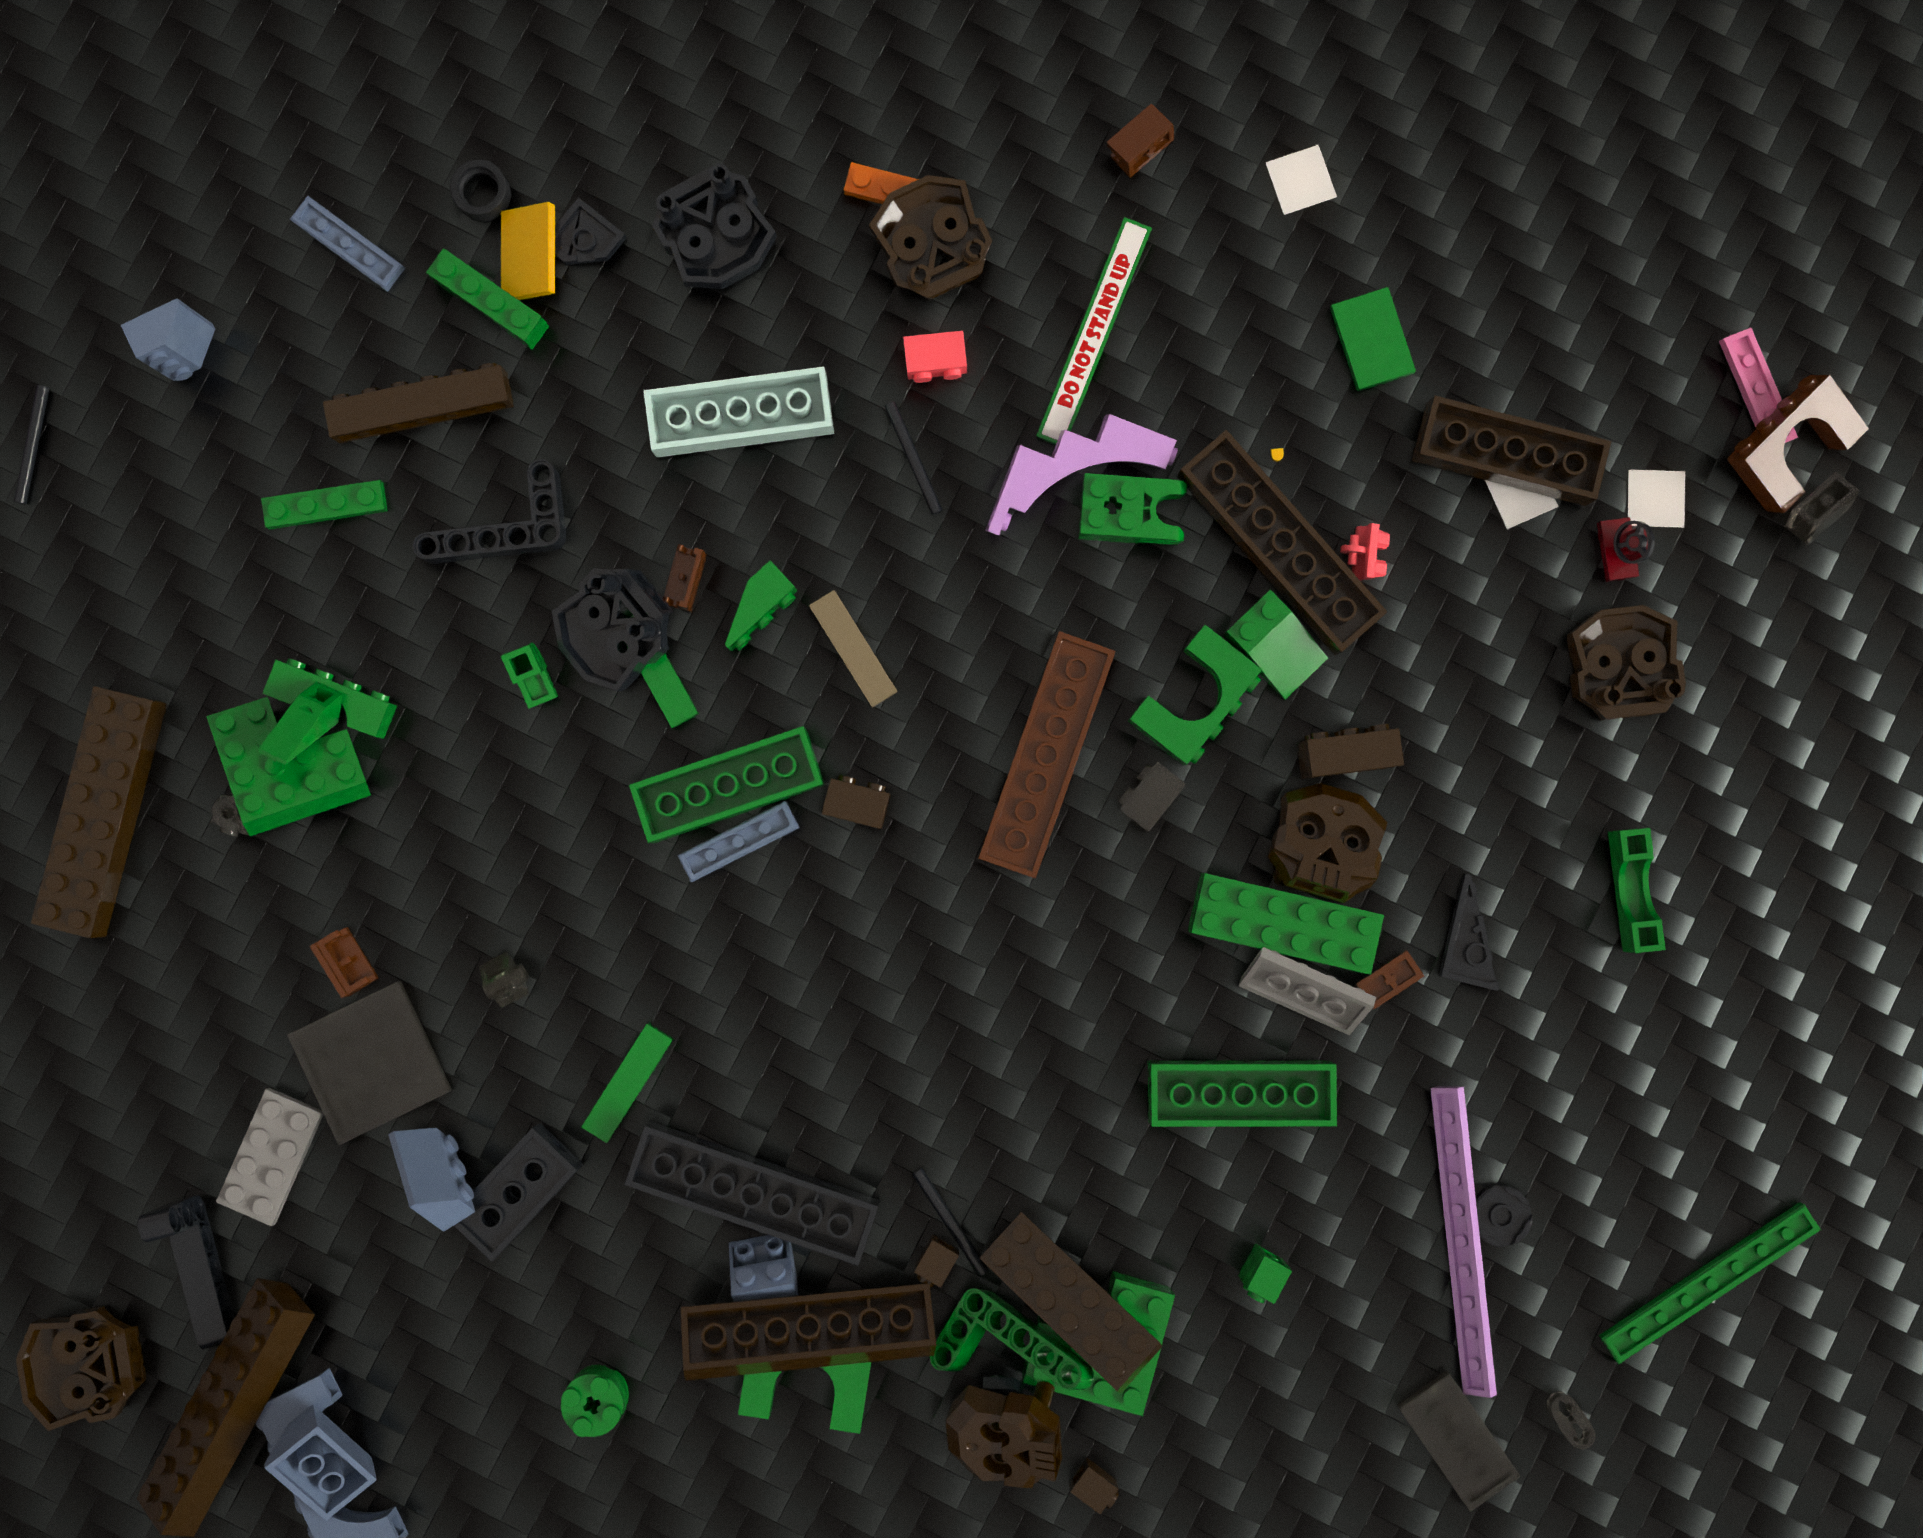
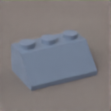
[121,298,215,381]
[388,1128,475,1232]
[264,1405,377,1521]

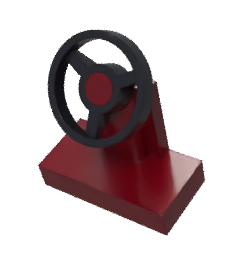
[1597,517,1655,582]

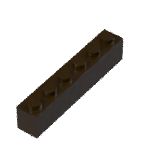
[323,363,514,443]

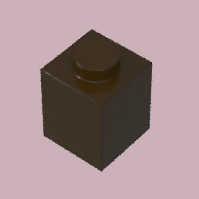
[914,1234,959,1288]
[1069,1457,1119,1514]

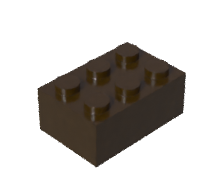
[1297,724,1404,779]

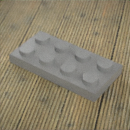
[1239,947,1376,1035]
[216,1088,325,1226]

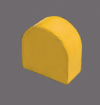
[1270,448,1284,462]

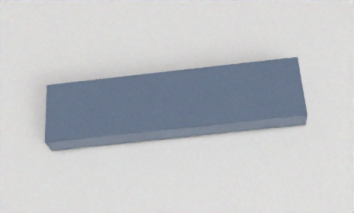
[290,196,405,292]
[677,801,800,882]

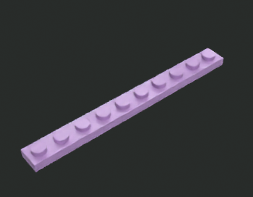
[1431,1086,1497,1398]

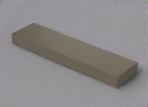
[809,590,898,708]

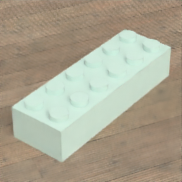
[644,367,834,457]

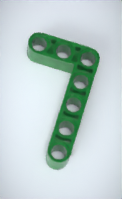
[930,1288,1094,1390]

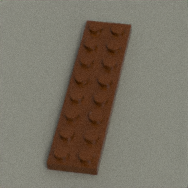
[978,631,1116,879]

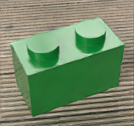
[1238,1244,1292,1304]

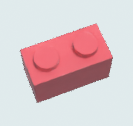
[903,331,967,383]

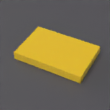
[501,202,555,300]

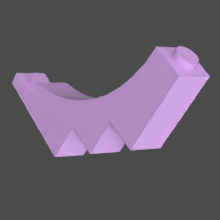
[985,414,1178,535]

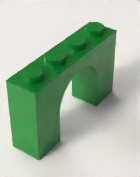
[1128,625,1262,766]
[738,1362,871,1434]

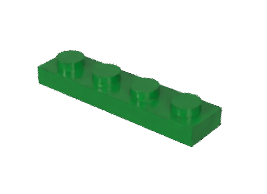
[261,480,387,530]

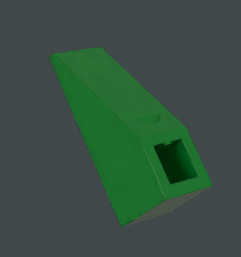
[725,560,797,651]
[258,681,343,765]

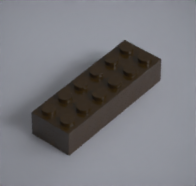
[1412,395,1612,506]
[980,1212,1163,1394]

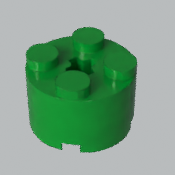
[561,1365,629,1437]

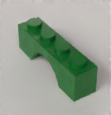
[426,248,549,350]
[262,658,397,739]
[1608,828,1666,953]

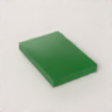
[1330,287,1416,392]

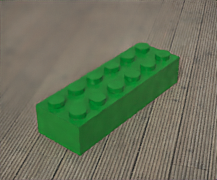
[629,726,825,843]
[1187,873,1384,975]
[1148,1060,1337,1127]

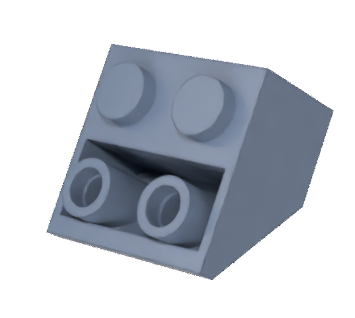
[729,1235,799,1302]

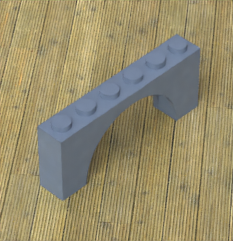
[256,1368,409,1538]

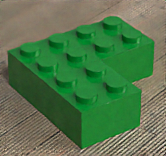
[206,697,371,836]
[1022,1271,1175,1416]

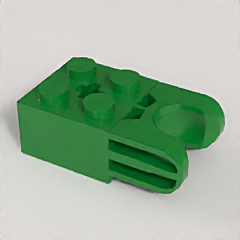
[1078,473,1187,545]

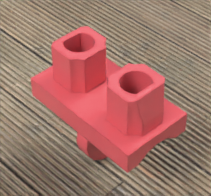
[1340,523,1390,581]

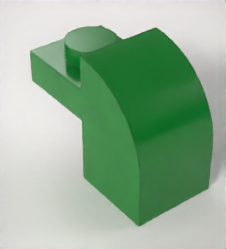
[501,643,558,709]

